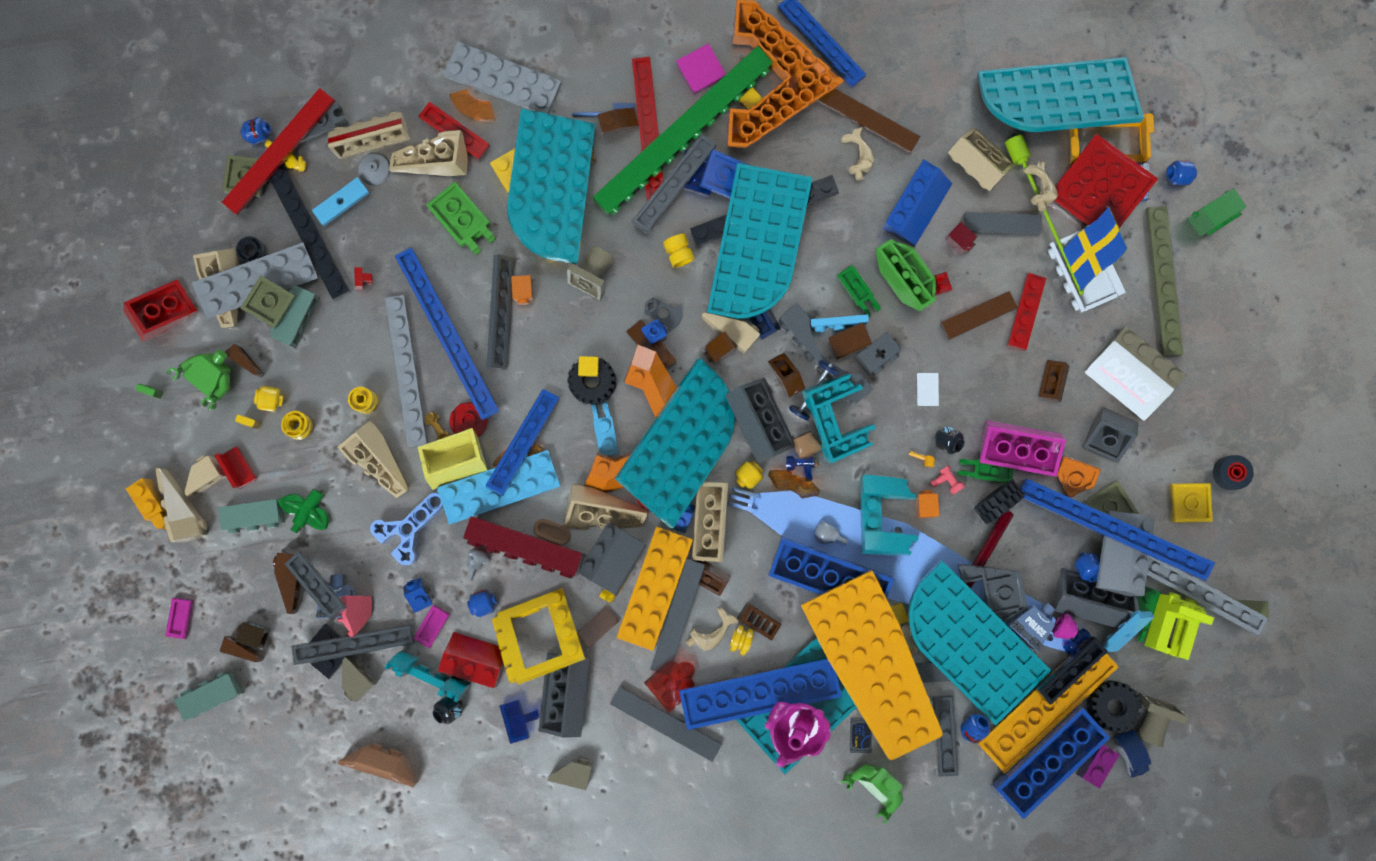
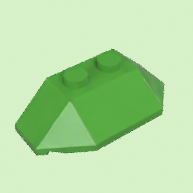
[875,239,936,311]

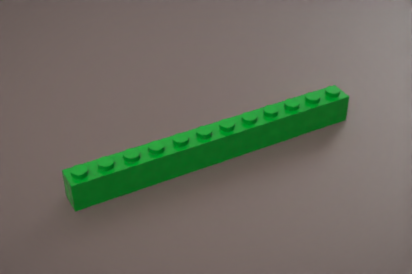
[592,46,773,216]

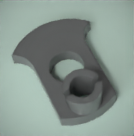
[645,298,682,331]

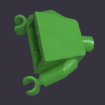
[166,350,231,410]
[841,764,903,824]

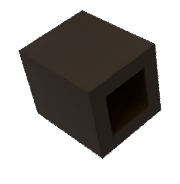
[236,621,270,648]

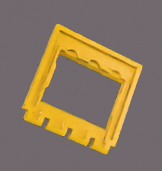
[492,588,585,685]

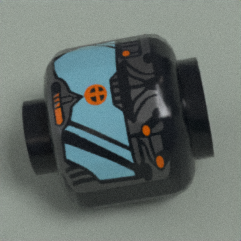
[935,426,965,454]
[432,696,463,725]

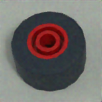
[1213,455,1254,490]

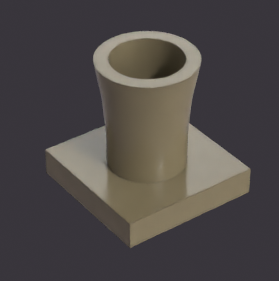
[567,246,614,301]
[1137,693,1189,747]

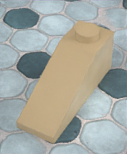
[701,312,760,354]

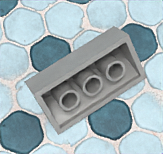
[1096,511,1155,596]

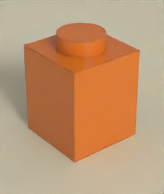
[511,275,534,305]
[916,490,939,518]

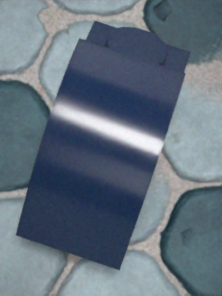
[1115,729,1152,778]

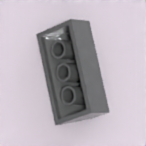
[725,378,795,464]
[1054,568,1139,628]
[538,653,590,738]

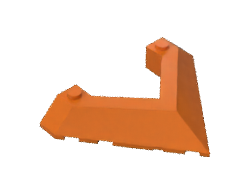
[727,0,844,148]
[584,344,677,493]

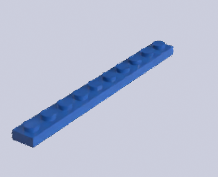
[395,248,500,421]
[1020,478,1215,582]

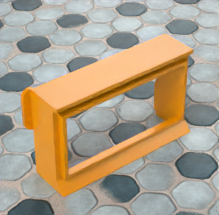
[1069,113,1154,165]

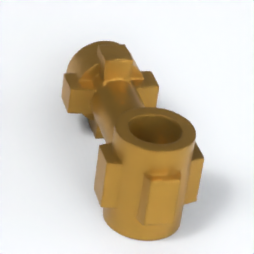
[424,411,451,440]

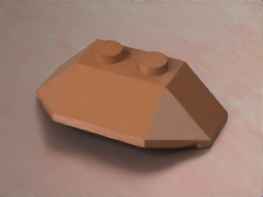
[338,743,418,787]

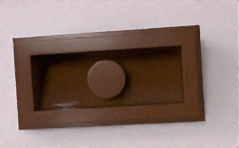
[828,323,872,359]
[1039,360,1069,402]
[696,560,731,596]

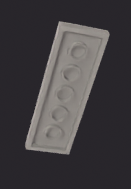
[444,42,562,114]
[192,243,318,319]

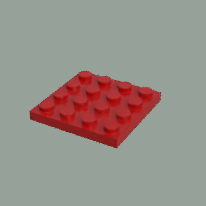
[1054,134,1158,228]

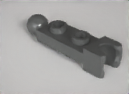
[300,103,349,144]

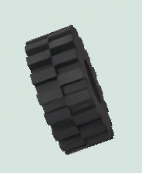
[567,356,616,405]
[974,480,1025,524]
[1087,680,1142,732]

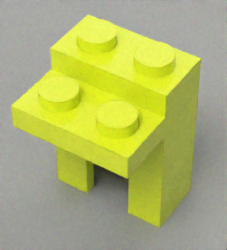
[1144,592,1214,660]

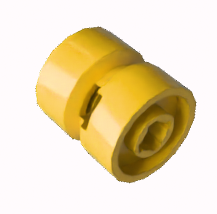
[663,233,695,268]
[348,387,379,414]

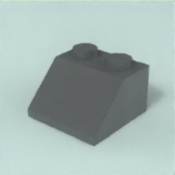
[1083,407,1138,463]

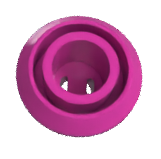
[1052,614,1078,640]

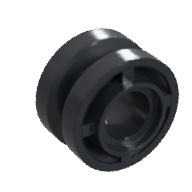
[236,236,267,263]

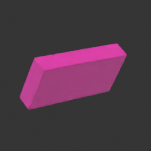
[165,598,194,639]
[413,605,451,649]

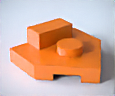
[1057,456,1101,498]

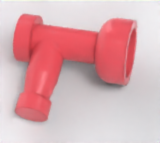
[930,465,966,495]

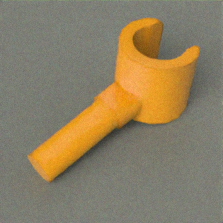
[909,451,935,468]

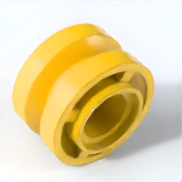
[281,411,313,440]
[730,625,754,656]

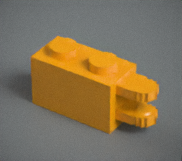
[126,478,167,530]

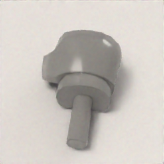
[815,521,848,544]
[467,548,489,580]

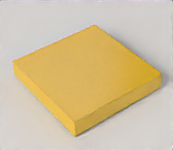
[1170,483,1213,522]

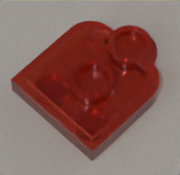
[644,661,695,713]

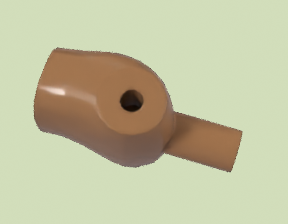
[793,431,822,468]

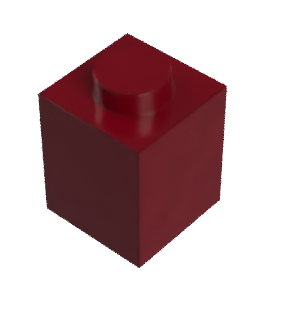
[944,222,977,255]

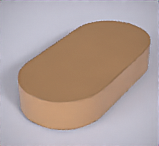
[533,519,571,545]

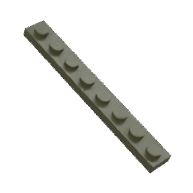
[1146,206,1183,357]

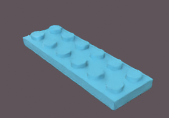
[437,450,560,525]

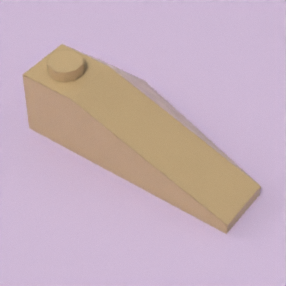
[389,130,468,176]
[193,248,239,328]
[338,421,408,498]
[155,468,207,542]
[563,484,647,530]

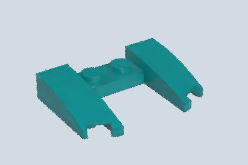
[802,374,875,463]
[860,475,919,556]
[384,650,472,702]

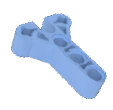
[370,493,444,565]

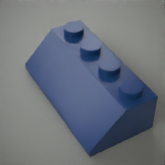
[882,159,952,247]

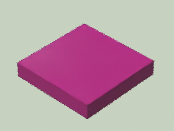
[676,43,726,94]

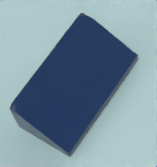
[750,309,781,340]

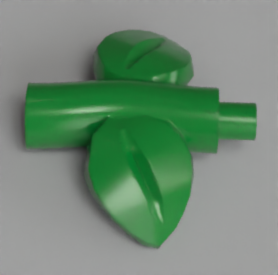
[278,489,329,533]

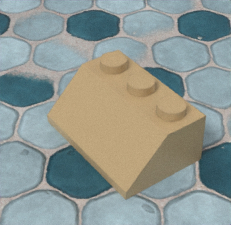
[948,127,1016,191]

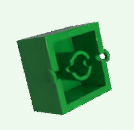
[1188,188,1247,237]

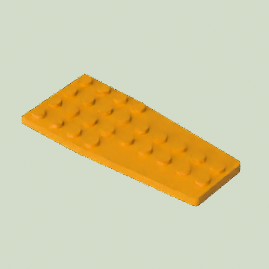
[801,570,943,760]

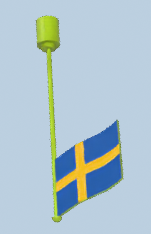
[1005,135,1128,295]

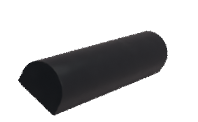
[1035,636,1108,705]

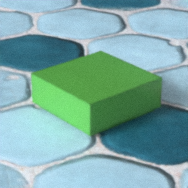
[135,383,163,399]

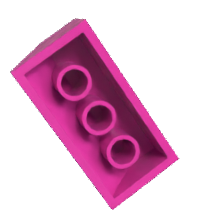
[980,420,1066,477]

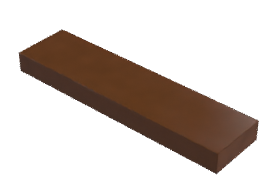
[940,291,1018,340]

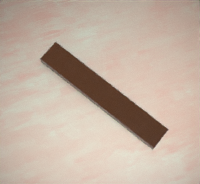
[817,89,921,154]

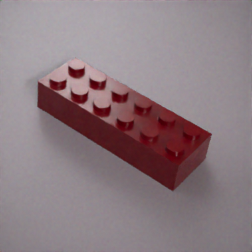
[463,516,585,579]

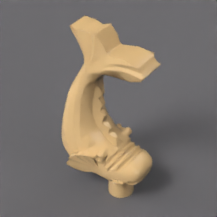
[841,127,874,181]
[1023,161,1058,211]
[685,608,739,650]

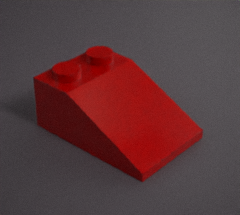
[123,279,197,343]

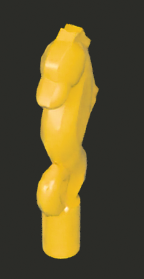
[265,140,307,172]

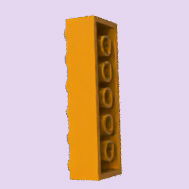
[616,527,693,651]

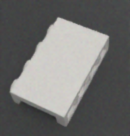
[1047,225,1126,314]

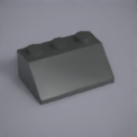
[578,522,647,596]

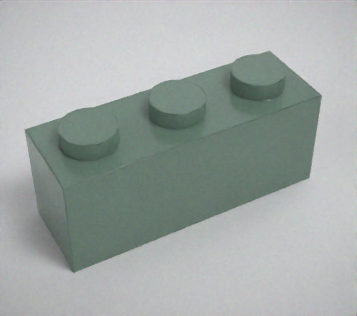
[270,285,320,349]
[218,499,285,534]
[174,671,244,721]

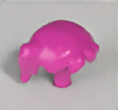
[765,702,831,767]

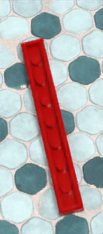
[632,57,664,201]
[221,88,336,216]

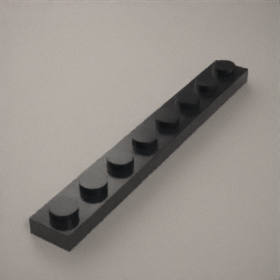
[270,163,351,301]
[690,175,839,247]

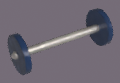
[789,360,840,420]

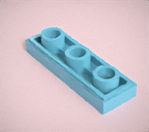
[312,177,370,226]
[810,315,869,333]
[1103,610,1154,652]

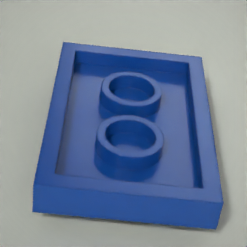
[699,150,749,199]

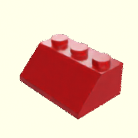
[438,632,505,688]

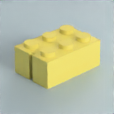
[418,428,487,490]

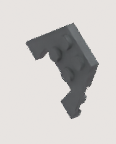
[958,564,1028,621]

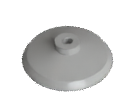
[358,153,391,185]

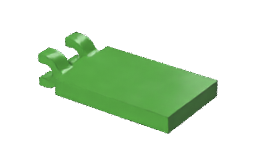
[426,181,496,255]

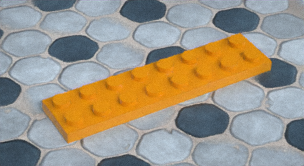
[977,637,1119,774]

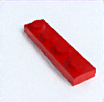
[418,101,490,161]
[1007,273,1046,351]

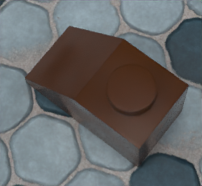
[597,108,639,136]
[704,331,735,365]
[768,353,806,397]

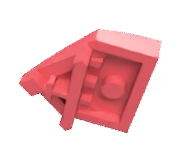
[337,596,372,637]

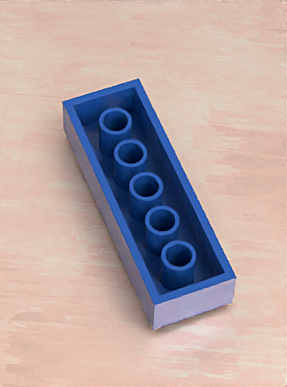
[768,537,894,599]
[991,706,1110,820]

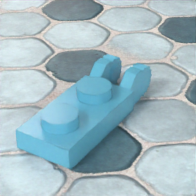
[591,402,619,456]

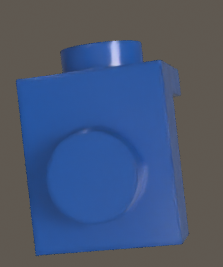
[641,319,668,345]
[672,503,696,533]
[403,578,432,613]

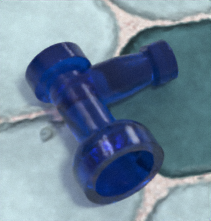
[786,456,815,481]
[1062,628,1091,656]

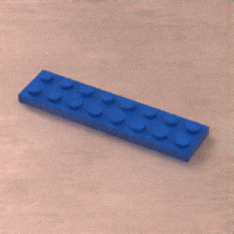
[679,658,842,730]

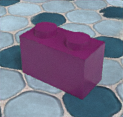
[1076,744,1120,789]

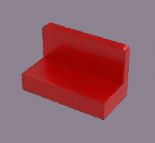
[214,446,257,489]

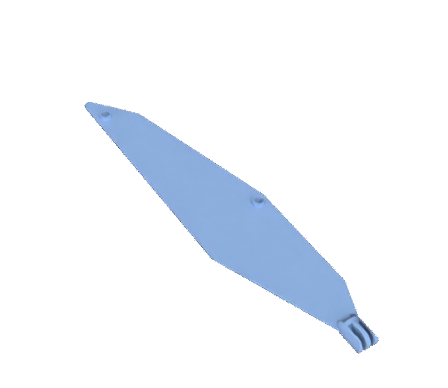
[728,487,1076,653]

